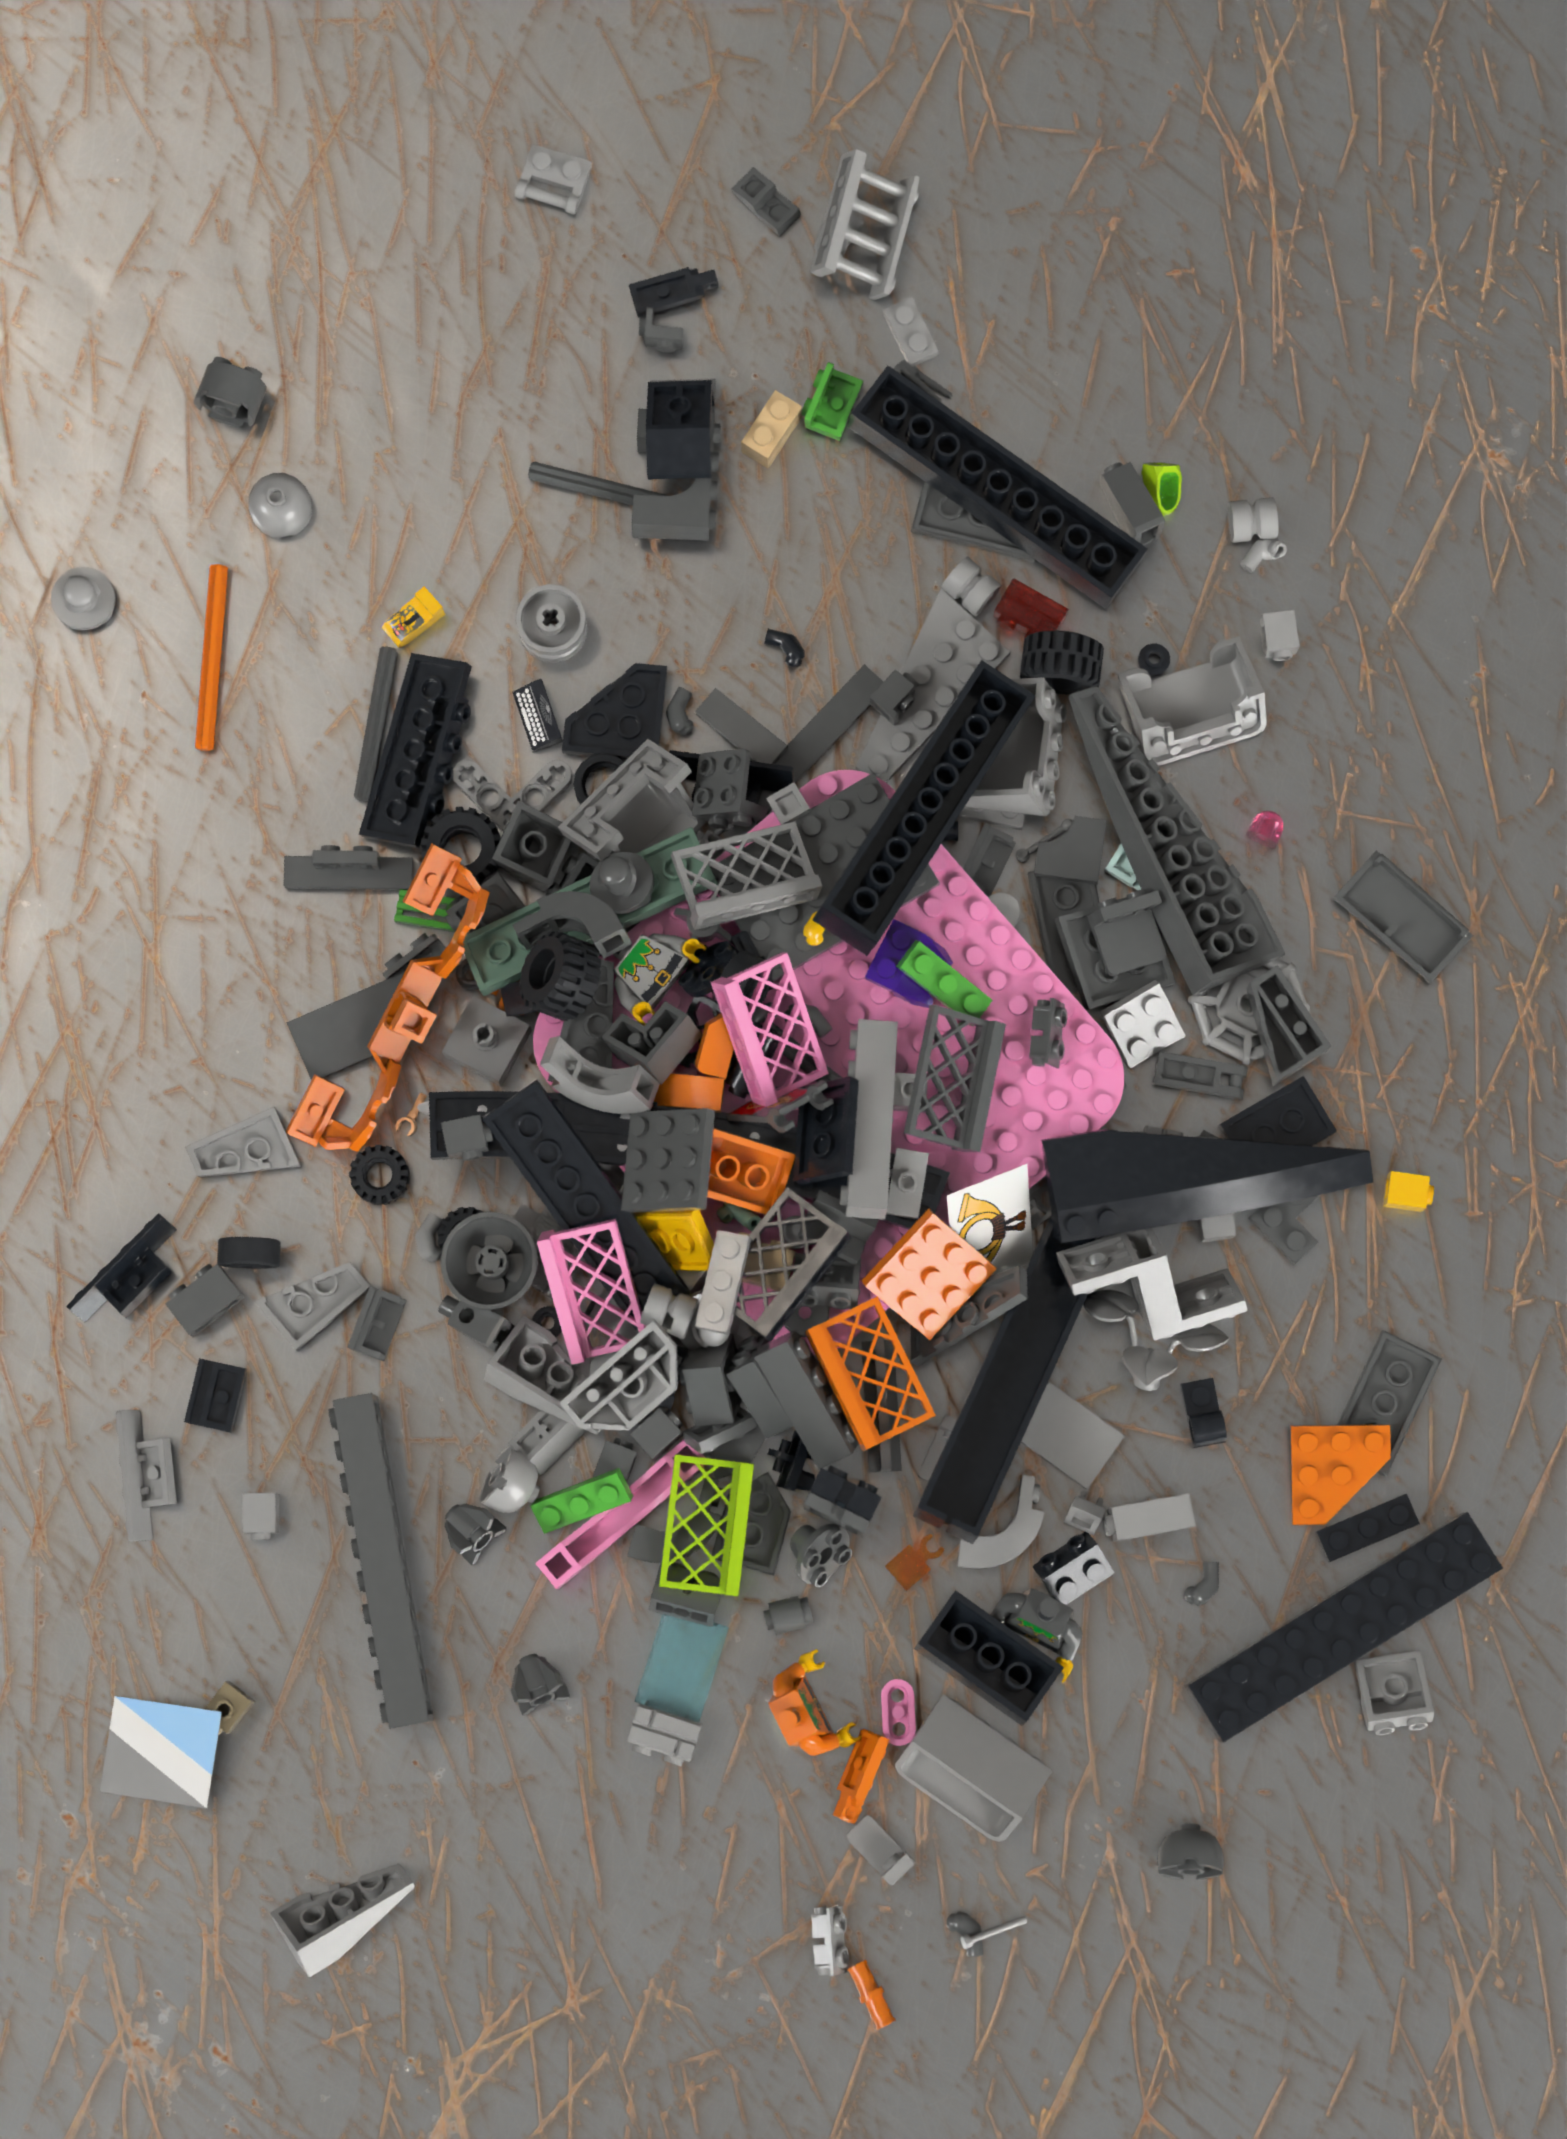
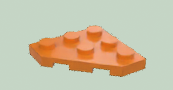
[1290,1424,1391,1525]

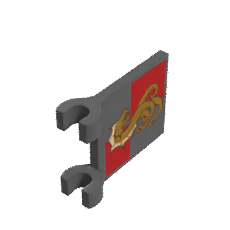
[726,1080,834,1133]

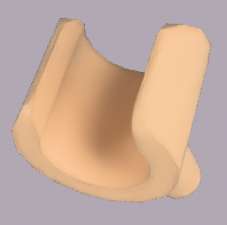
[395,1093,427,1136]

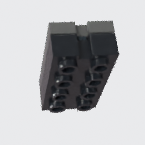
[804,1465,882,1538]

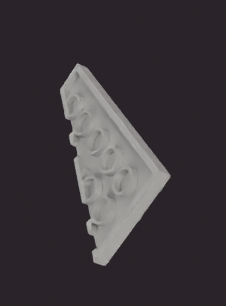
[856,588,1011,783]

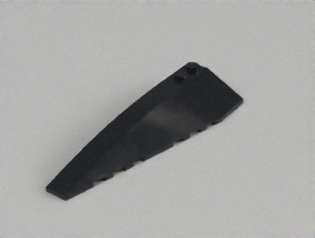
[1041,1129,1374,1243]

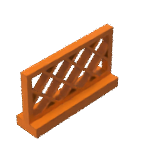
[805,1297,936,1451]

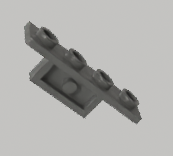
[283,845,413,890]

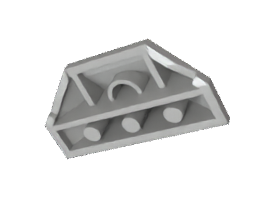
[559,1320,678,1431]

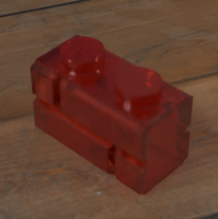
[993,578,1069,639]

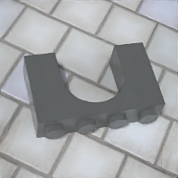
[632,408,721,541]

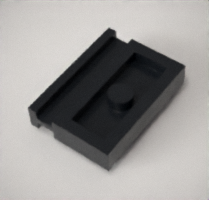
[184,1358,247,1433]

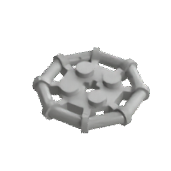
[1188,959,1310,1065]

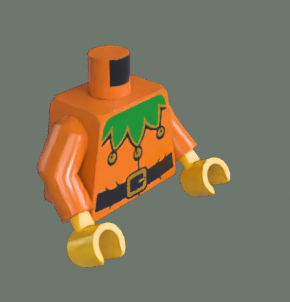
[768,1650,861,1756]

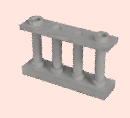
[810,149,920,300]

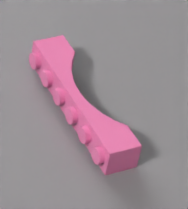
[535,1440,707,1589]

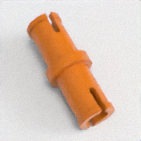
[847,1960,896,2030]

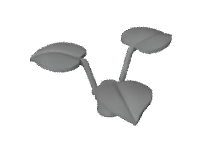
[1083,1290,1229,1391]

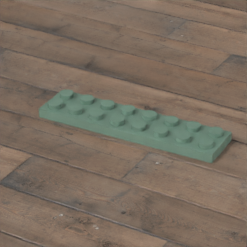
[463,827,718,996]

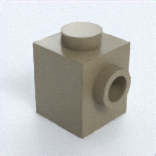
[204,1681,255,1735]

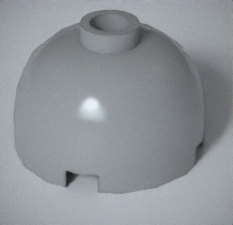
[248,473,312,538]
[479,1445,540,1513]

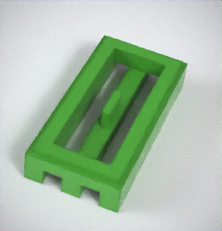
[394,889,455,932]

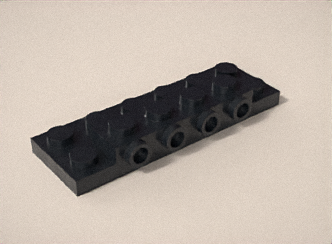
[359,653,472,848]

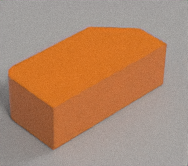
[695,1013,734,1079]

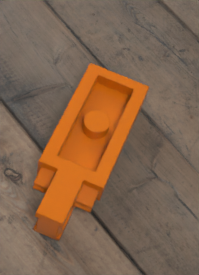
[833,1728,889,1824]

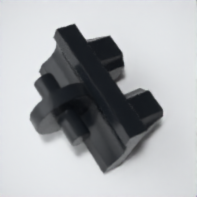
[767,1430,815,1491]

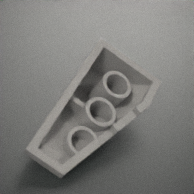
[484,1315,601,1435]
[270,1864,415,1978]

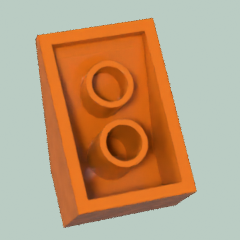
[707,1127,795,1217]

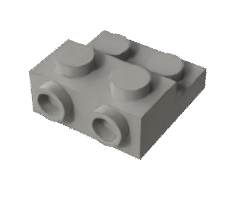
[1355,1650,1434,1735]

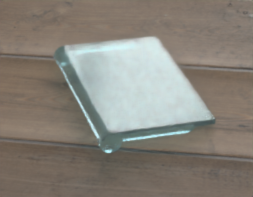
[635,1614,729,1722]

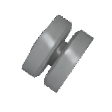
[515,584,588,663]

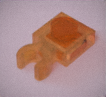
[885,1534,944,1591]

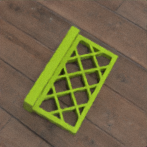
[659,1454,754,1596]

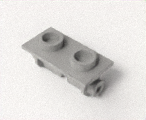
[811,1905,849,1976]

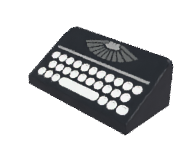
[512,678,563,752]

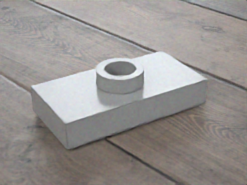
[886,1148,929,1219]

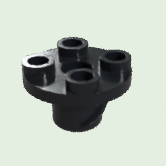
[679,941,738,1000]

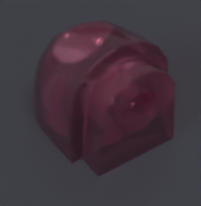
[1246,810,1284,848]

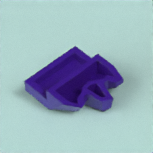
[865,919,953,1008]

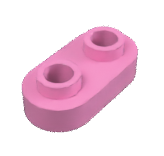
[881,1679,916,1746]

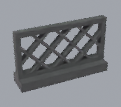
[904,1005,1006,1152]
[861,1337,902,1473]

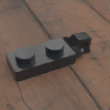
[629,267,719,317]

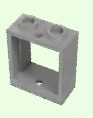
[1103,1493,1196,1542]

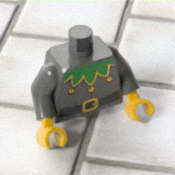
[990,1588,1082,1682]

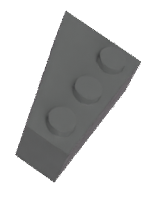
[1246,965,1332,1086]

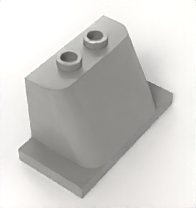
[558,739,706,861]

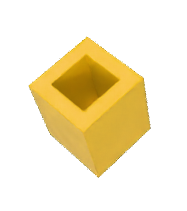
[1383,1171,1434,1212]

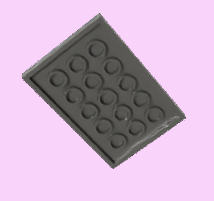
[711,773,940,982]

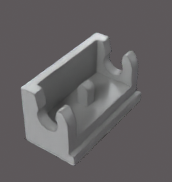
[508,1410,587,1476]

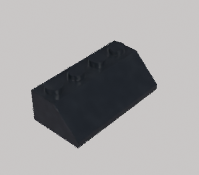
[914,1590,1064,1726]

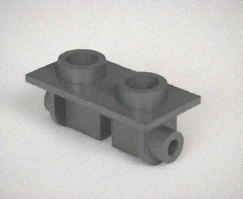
[1029,998,1067,1069]

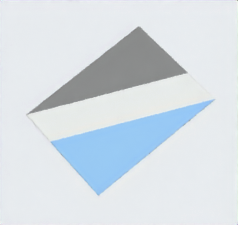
[100,1696,222,1809]

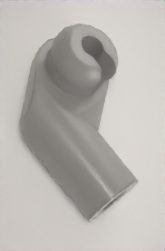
[1240,539,1287,573]
[415,1212,442,1262]

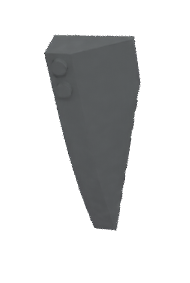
[1068,686,1285,995]

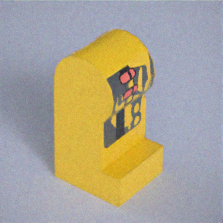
[382,586,445,648]

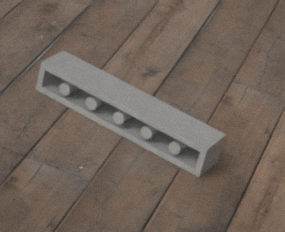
[840,1019,898,1220]

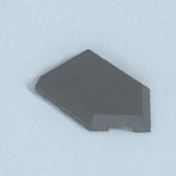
[712,1472,791,1576]

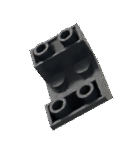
[646,379,716,480]

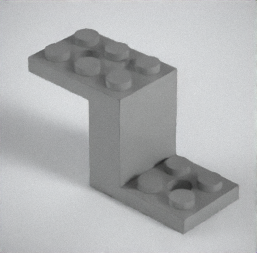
[1056,1228,1248,1340]

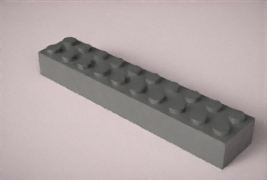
[329,1393,434,1729]

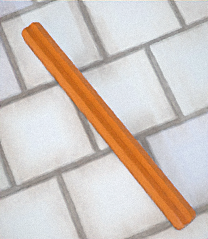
[195,564,228,751]

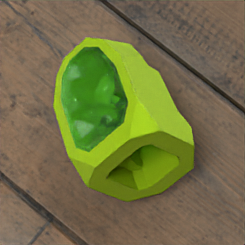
[1141,462,1182,516]

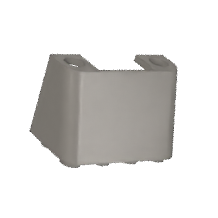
[965,677,1067,816]

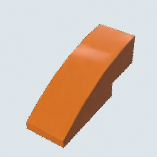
[654,1074,725,1113]

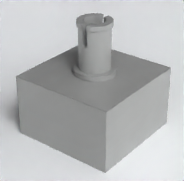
[442,995,532,1087]

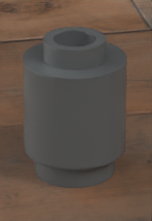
[763,1596,813,1635]

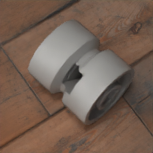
[1228,497,1278,543]
[941,556,1002,617]
[640,1283,698,1339]

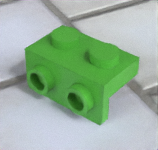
[801,362,864,441]

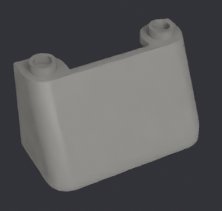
[1118,636,1267,766]

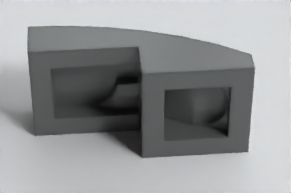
[731,167,801,236]

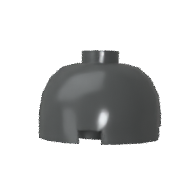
[1157,1824,1224,1880]

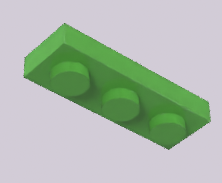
[896,940,993,1026]
[530,1468,633,1534]

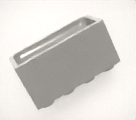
[895,1694,1052,1842]

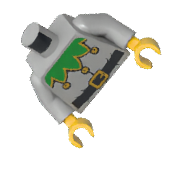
[612,933,706,1026]

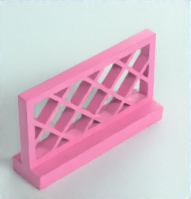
[711,952,829,1107]
[537,1219,646,1365]

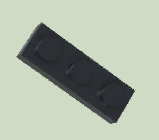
[1315,1494,1420,1562]

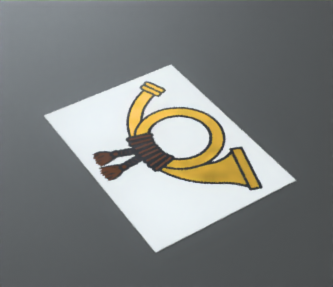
[947,1164,1033,1276]

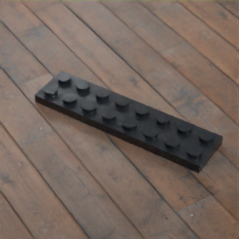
[482,1080,690,1330]

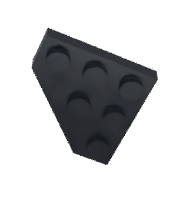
[562,663,668,759]

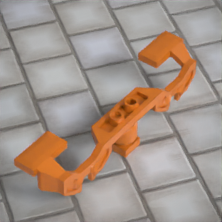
[286,843,490,1152]

